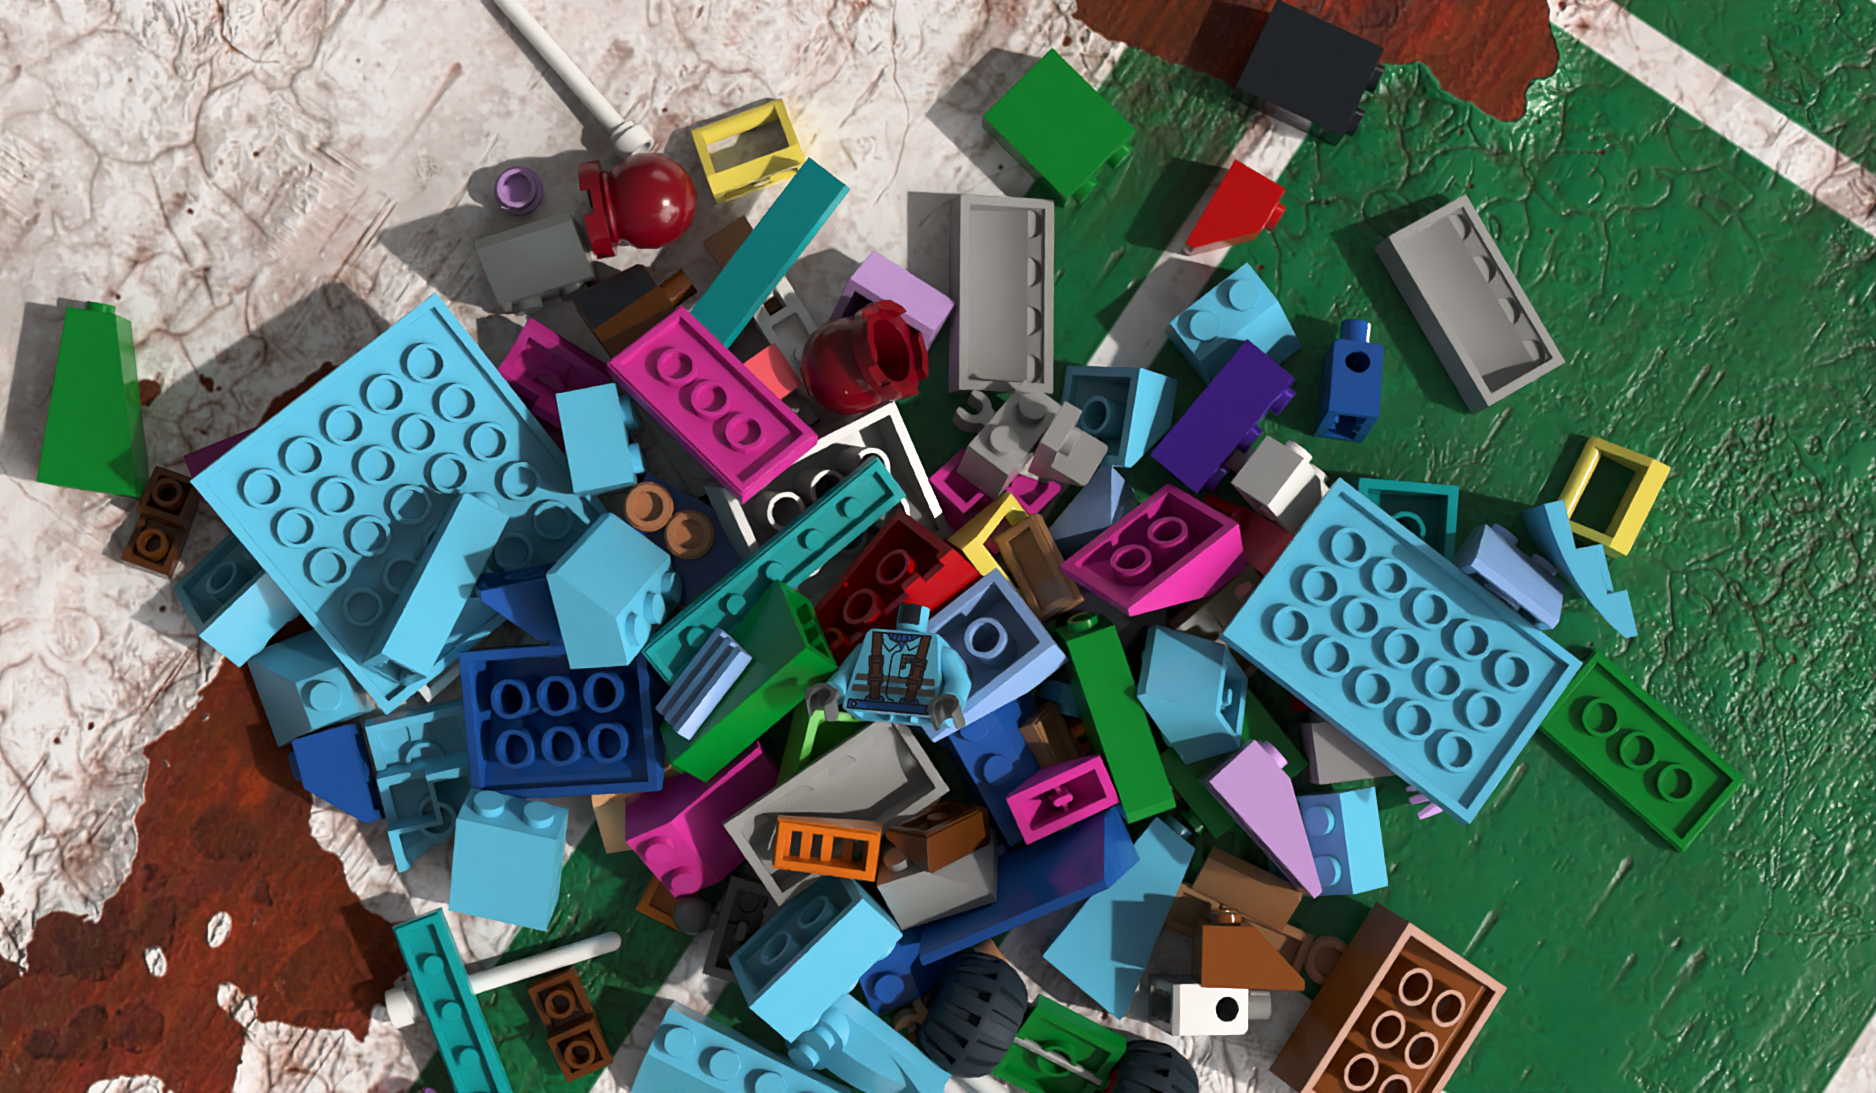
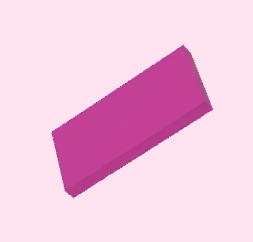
[606,305,818,505]

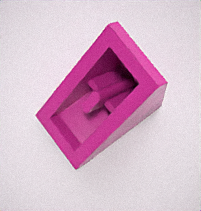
[1005,754,1120,845]

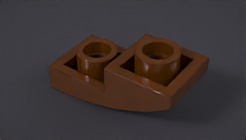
[121,465,200,580]
[527,964,614,1083]

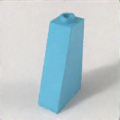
[361,492,510,687]
[1040,814,1195,1021]

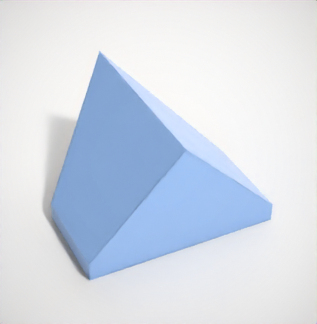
[1049,466,1137,560]

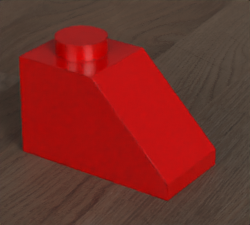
[1181,159,1286,256]

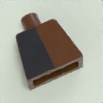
[570,264,698,359]

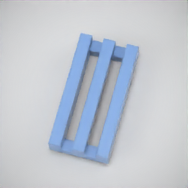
[655,627,752,740]

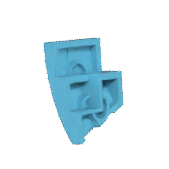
[1522,500,1638,638]
[365,698,471,873]

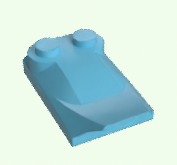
[785,994,952,1093]

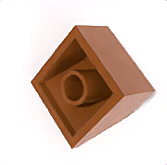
[1191,907,1305,991]

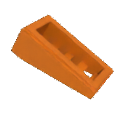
[771,815,883,882]

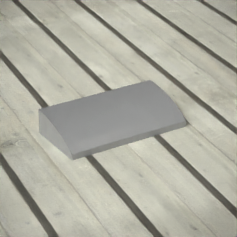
[948,194,1054,395]
[1374,194,1565,415]
[722,722,950,907]

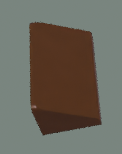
[886,799,990,873]

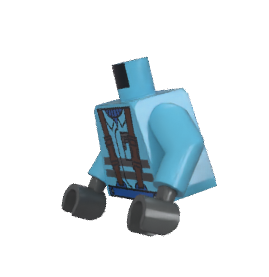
[804,603,971,731]

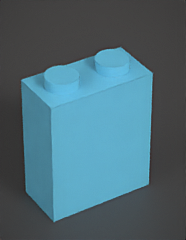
[448,787,569,931]

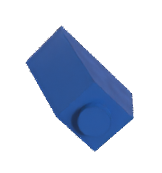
[289,724,386,823]

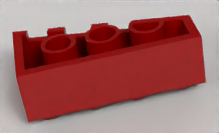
[814,508,984,684]

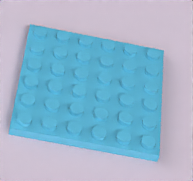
[190,292,610,715]

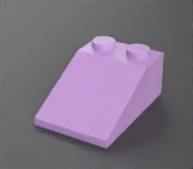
[1198,739,1322,898]

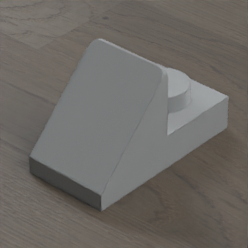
[1028,401,1108,486]

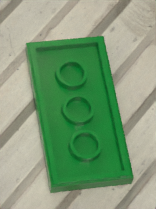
[1536,648,1746,853]

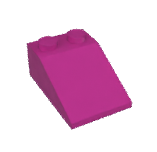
[1059,483,1247,616]
[625,740,780,900]

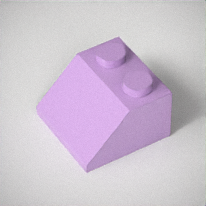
[829,250,956,353]

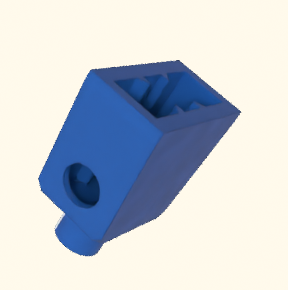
[1313,319,1384,443]

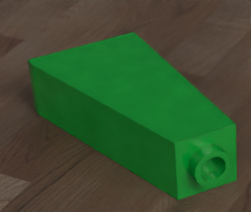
[36,301,150,499]
[659,579,839,783]
[1055,612,1176,824]

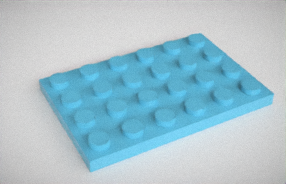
[1218,477,1583,826]

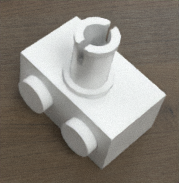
[1226,435,1329,535]

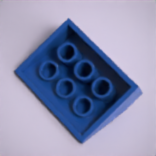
[459,643,670,799]
[919,805,1140,966]

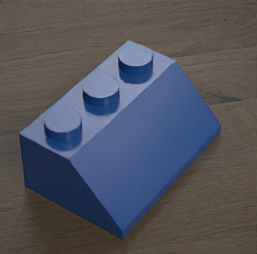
[941,692,1041,847]

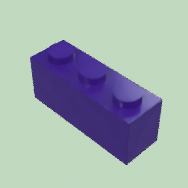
[1150,339,1296,494]

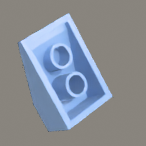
[1454,524,1565,630]
[921,568,1069,743]

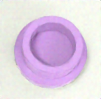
[494,166,544,216]

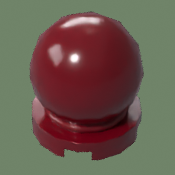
[578,153,697,259]
[800,300,929,415]

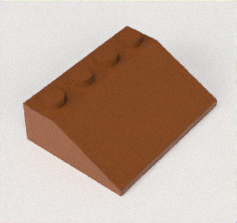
[1269,902,1507,1093]

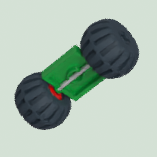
[915,952,1199,1093]

